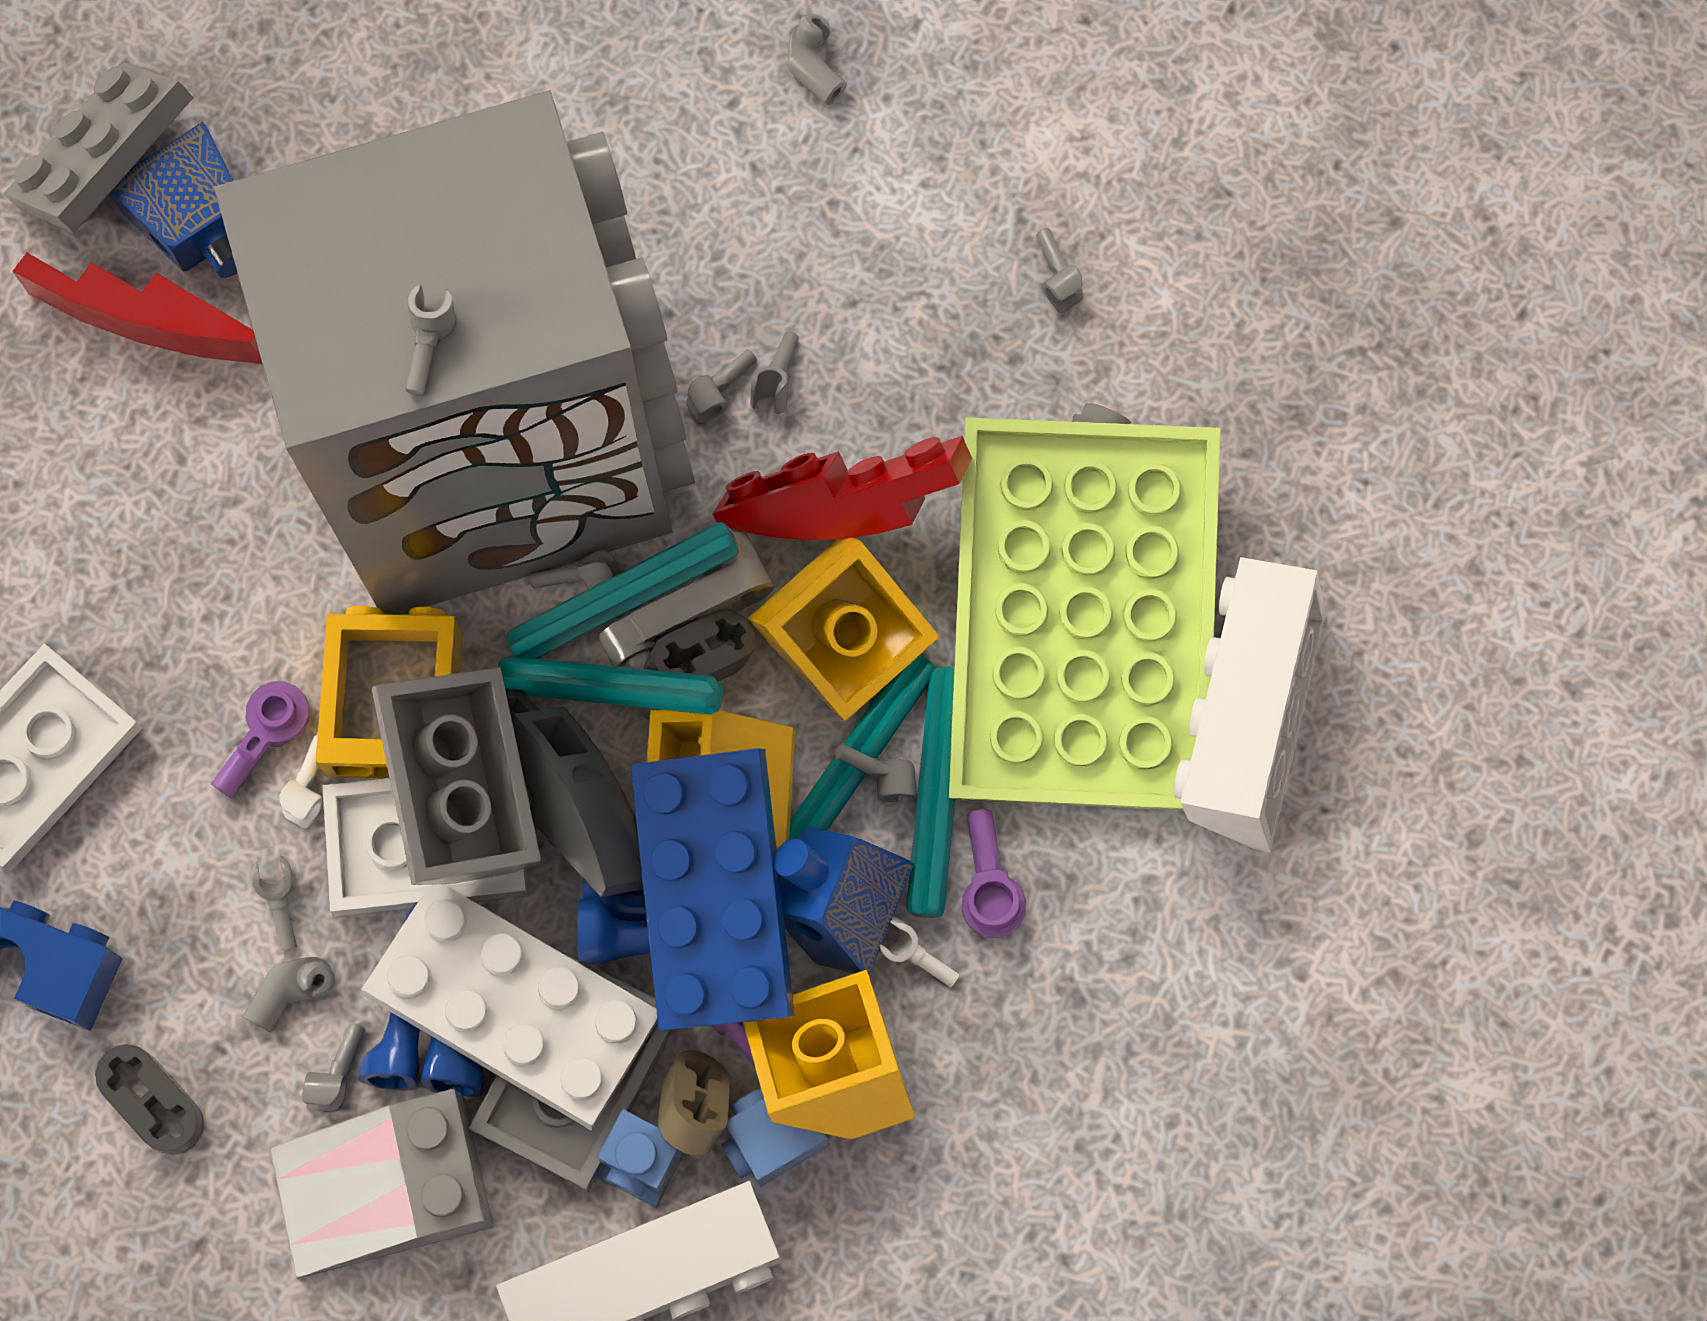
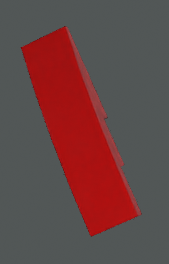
[12,252,262,364]

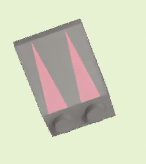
[270,1089,494,1279]

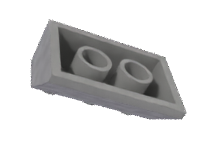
[372,667,541,885]

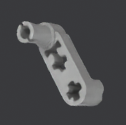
[599,531,774,719]

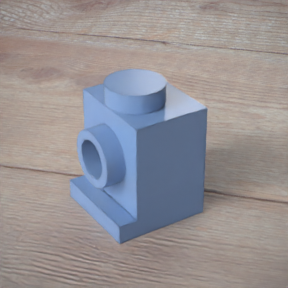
[597,1109,685,1208]

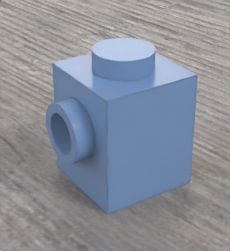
[721,1088,829,1187]

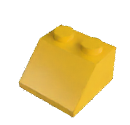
[748,538,940,721]
[743,970,916,1139]

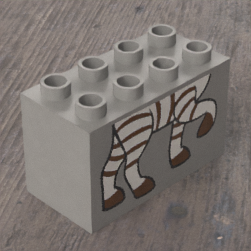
[214,90,695,615]

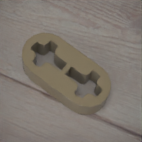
[658,1050,730,1156]

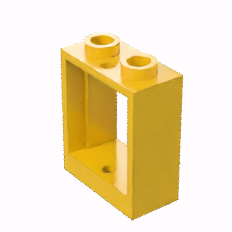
[316,606,463,779]

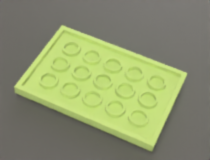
[949,417,1221,811]

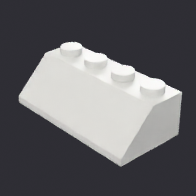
[1174,557,1326,853]

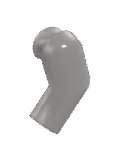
[788,14,847,105]
[242,957,335,1032]

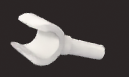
[280,736,324,829]
[879,916,959,987]

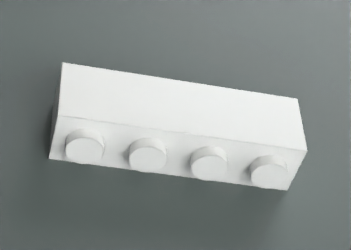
[496,1181,782,1321]

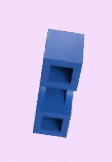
[0,900,123,1031]

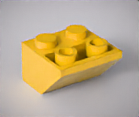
[647,710,796,850]

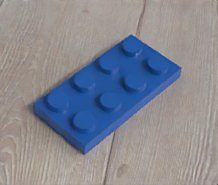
[630,748,795,1031]

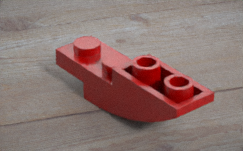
[712,436,972,540]

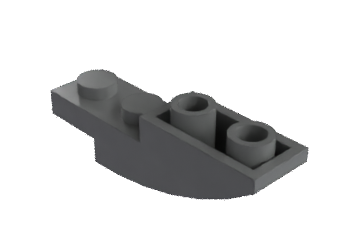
[506,690,644,898]

